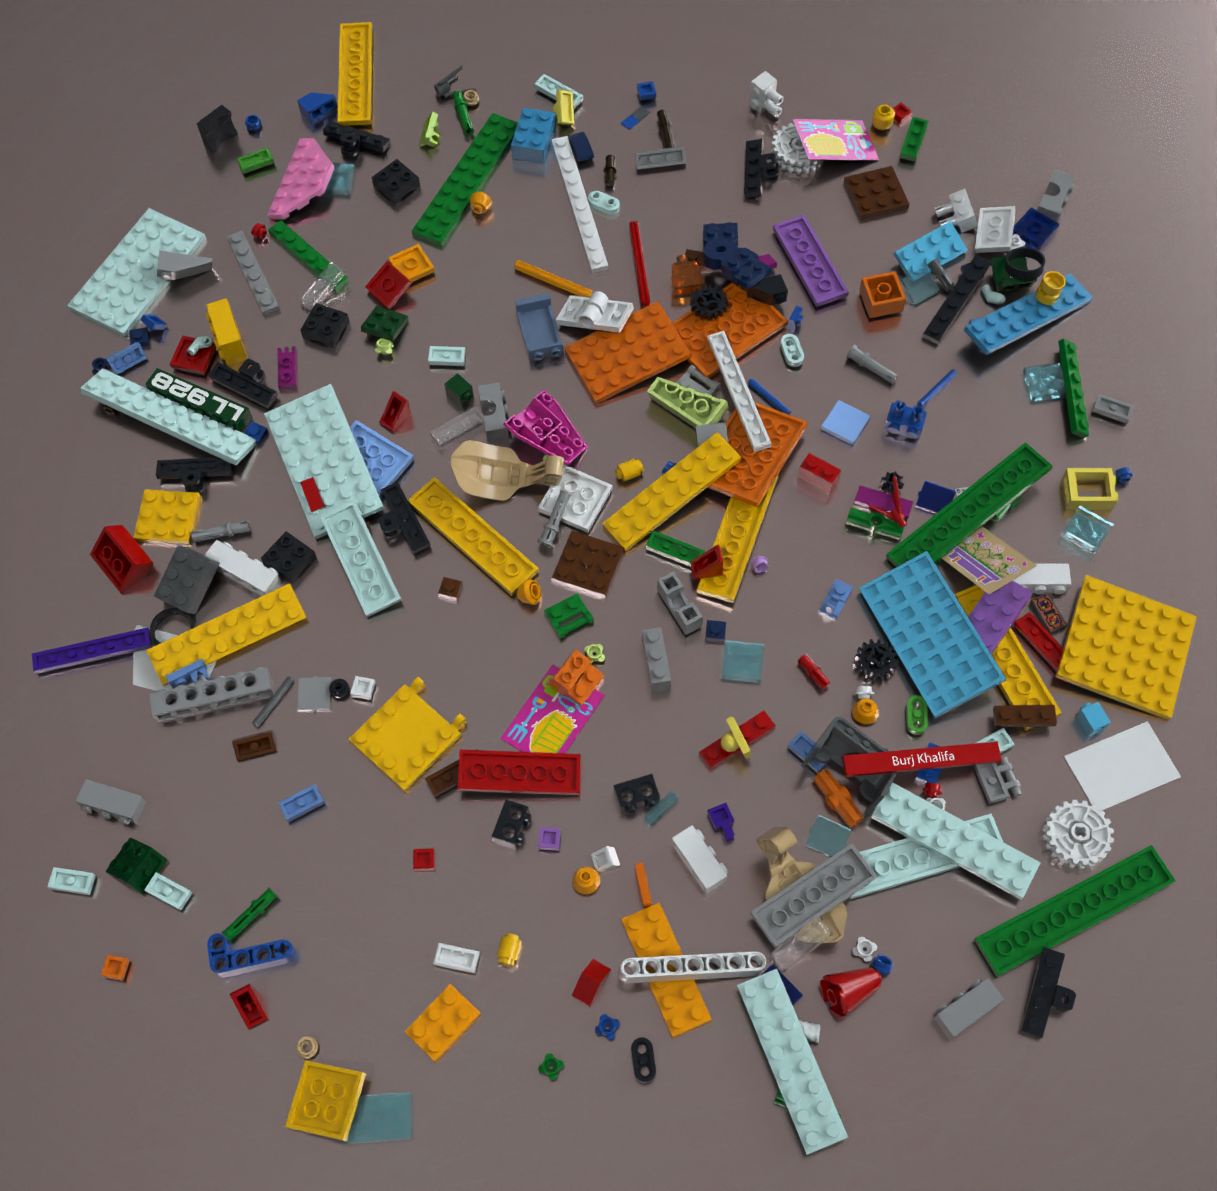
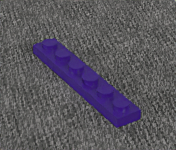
[32,627,152,674]

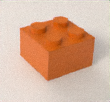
[859,271,906,318]

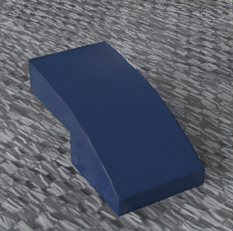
[568,132,594,162]

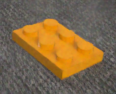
[405,984,481,1063]

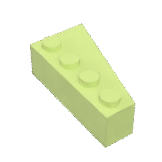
[647,377,729,429]

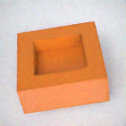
[100,955,130,981]

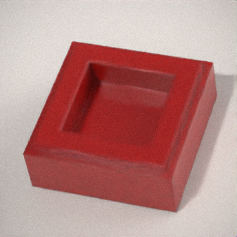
[893,103,913,124]
[413,848,435,871]

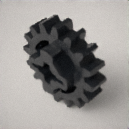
[690,285,728,321]
[855,639,898,681]

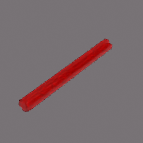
[629,221,650,308]

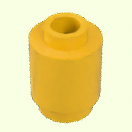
[615,459,644,482]
[496,933,522,966]

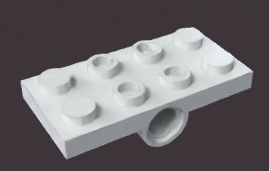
[556,291,634,333]

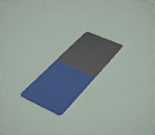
[621,106,650,129]

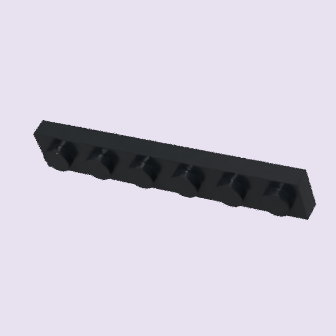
[922,254,991,345]

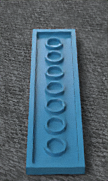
[964,273,1093,355]

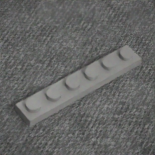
[226,231,280,316]

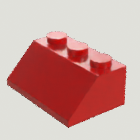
[90,525,153,593]

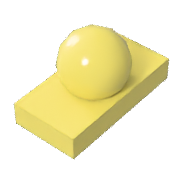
[552,89,574,126]
[721,717,753,759]

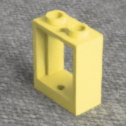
[1063,468,1118,510]

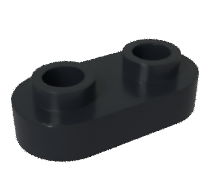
[631,1037,656,1083]

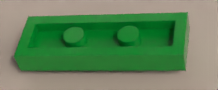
[899,117,929,162]
[646,530,705,567]

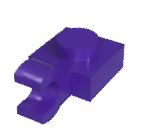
[707,803,735,842]

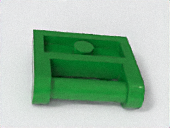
[544,593,594,639]

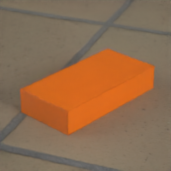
[635,862,652,909]

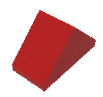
[379,391,411,432]
[690,545,723,579]
[572,959,611,1007]
[230,984,268,1029]

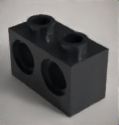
[613,774,660,814]
[491,799,532,850]

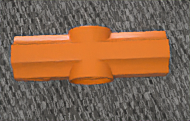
[813,769,864,828]

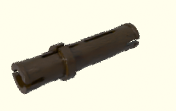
[657,109,675,148]

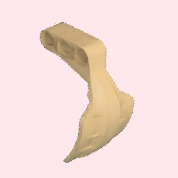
[450,440,564,501]
[756,827,847,943]

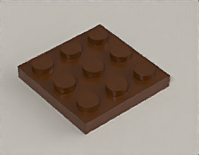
[844,166,910,220]
[552,530,625,598]

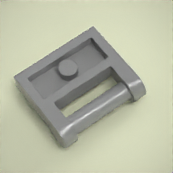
[676,365,721,397]

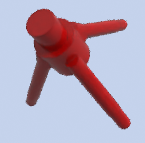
[869,476,907,528]

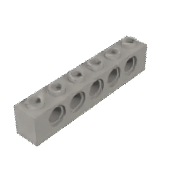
[149,667,274,723]

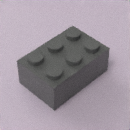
[153,544,220,614]

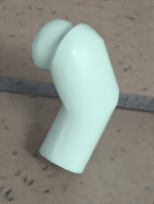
[981,285,1005,304]
[187,336,213,356]

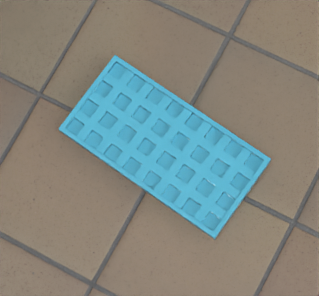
[859,551,1006,718]

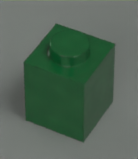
[444,373,474,406]

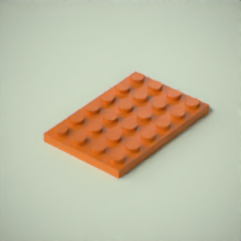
[672,282,788,378]
[564,301,691,404]
[707,402,808,507]

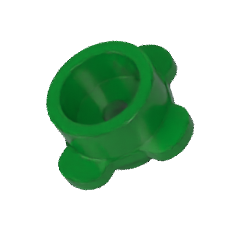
[538,1053,564,1080]

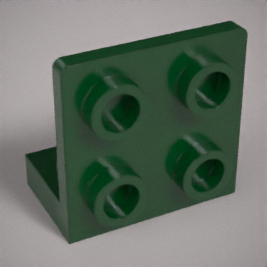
[990,256,1037,293]
[106,838,168,895]

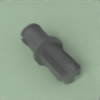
[927,258,955,291]

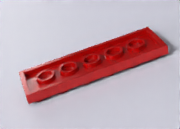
[458,749,581,795]

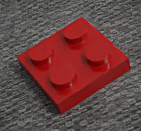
[365,261,412,309]
[170,335,216,375]

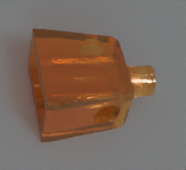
[671,255,705,297]

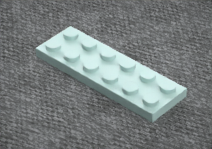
[320,501,402,617]

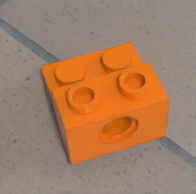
[548,649,604,707]

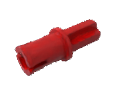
[798,654,830,689]

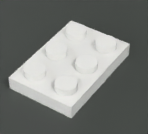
[975,206,1016,253]

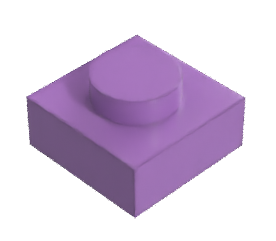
[538,827,561,851]

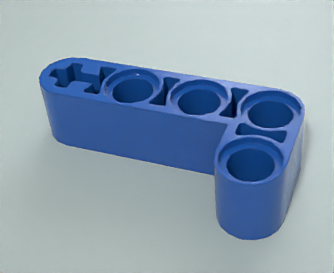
[207,933,296,978]

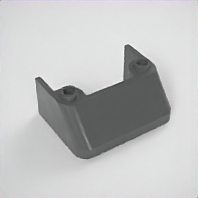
[801,717,898,816]

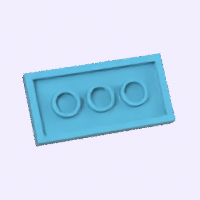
[893,221,968,283]

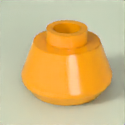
[470,192,492,214]
[517,579,541,605]
[852,698,879,724]
[572,866,600,895]

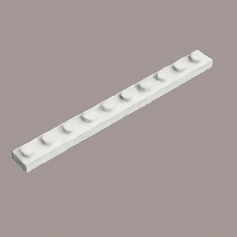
[551,136,608,273]

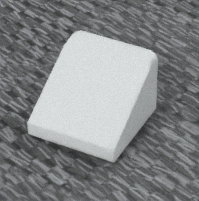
[590,846,620,873]

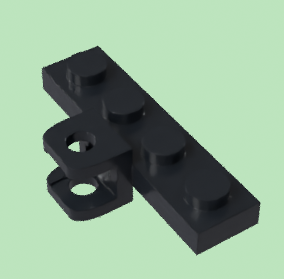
[323,121,390,157]
[744,139,779,198]
[208,359,278,409]
[156,457,232,494]
[378,481,431,554]
[1020,947,1076,1038]

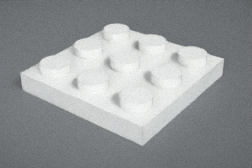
[538,464,613,533]

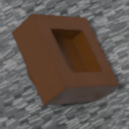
[438,577,463,601]

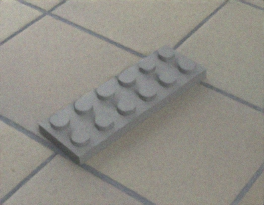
[750,843,878,948]

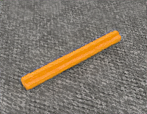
[514,260,593,298]

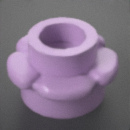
[751,556,769,573]

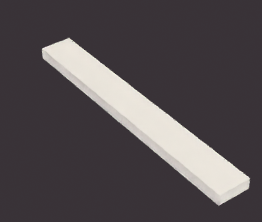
[707,331,771,452]

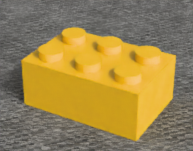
[205,298,248,366]

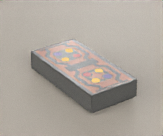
[1030,593,1067,634]

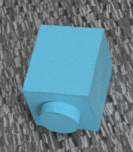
[1076,702,1111,737]

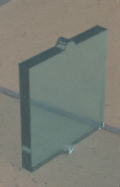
[901,266,940,305]
[805,815,851,857]

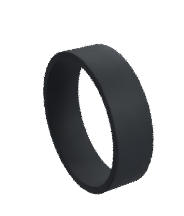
[1004,247,1045,280]
[150,608,195,645]

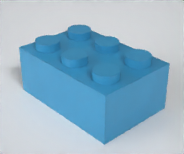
[511,107,556,164]

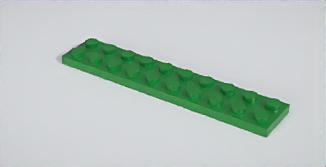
[412,113,518,247]
[886,442,1053,567]
[974,845,1176,977]

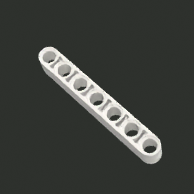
[618,952,766,983]

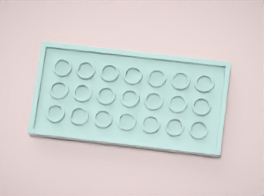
[67,208,206,337]
[264,384,385,539]

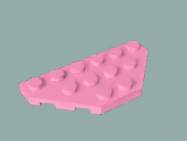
[267,138,335,220]

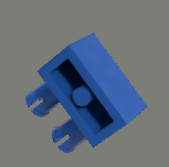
[884,400,927,439]

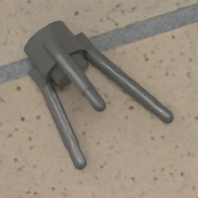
[434,66,476,99]

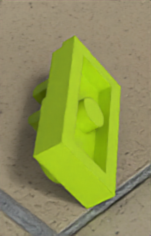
[419,111,439,148]

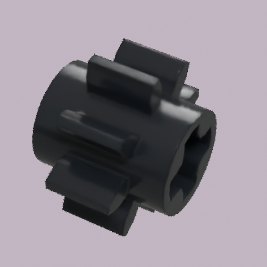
[880,471,904,494]

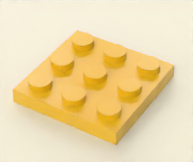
[133,489,201,545]
[285,1060,366,1142]

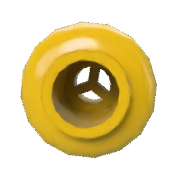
[872,104,895,130]

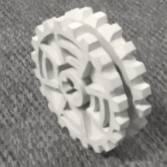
[771,123,824,175]
[1042,800,1114,870]

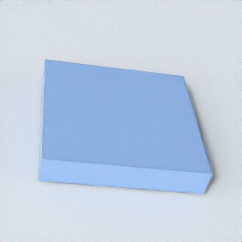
[821,400,871,446]

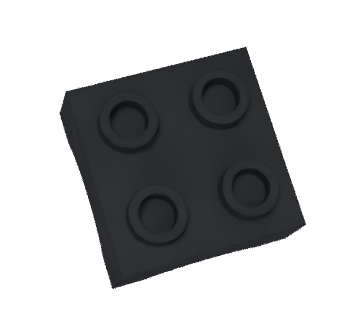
[197,105,238,153]
[372,159,420,205]
[300,303,350,348]
[261,531,317,584]

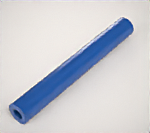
[917,369,957,407]
[748,378,791,415]

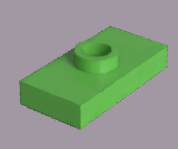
[237,147,275,174]

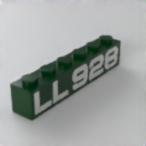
[145,368,252,432]

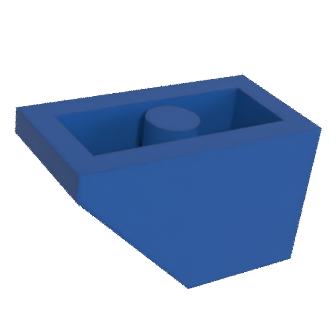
[297,93,338,123]

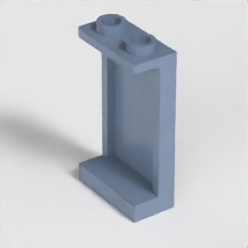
[515,293,564,361]

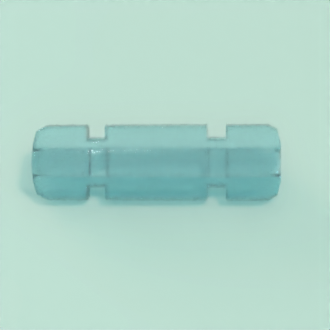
[644,791,678,825]

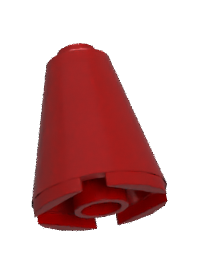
[820,968,882,1018]

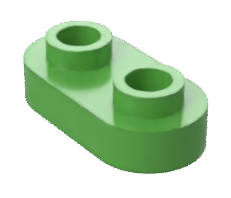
[906,695,928,735]

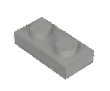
[1092,394,1134,424]

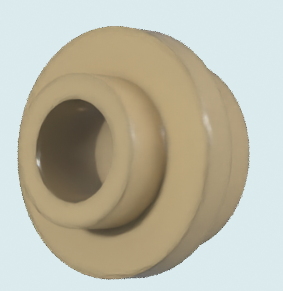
[463,90,479,106]
[296,1036,318,1059]

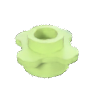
[375,338,393,354]
[584,644,605,664]

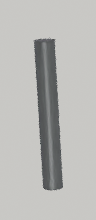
[252,676,294,727]

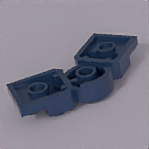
[703,222,771,290]

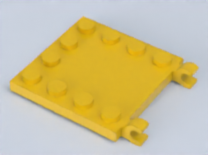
[348,677,467,792]

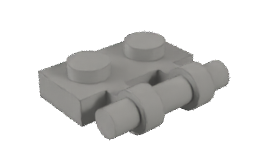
[974,757,1022,804]

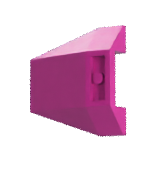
[503,390,588,466]

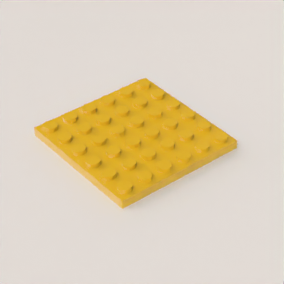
[1055,575,1197,720]

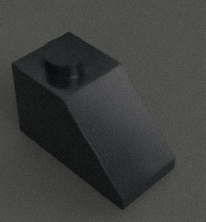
[746,274,788,305]

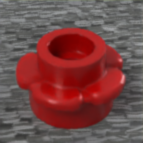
[251,223,267,240]
[922,783,943,798]

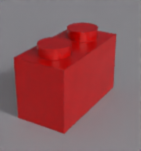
[798,453,841,494]

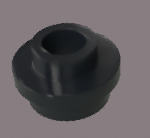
[329,679,349,698]

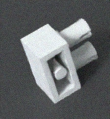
[749,71,784,117]
[934,189,978,233]

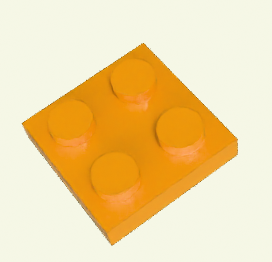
[388,243,435,282]

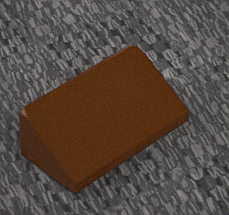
[232,730,277,761]

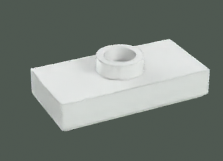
[433,943,480,974]

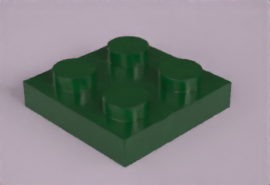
[361,306,408,341]

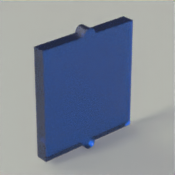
[915,481,956,514]

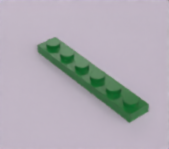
[268,220,349,292]
[1058,338,1089,439]

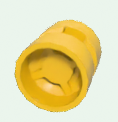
[1035,271,1066,305]

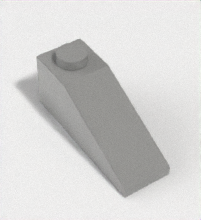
[157,250,213,280]

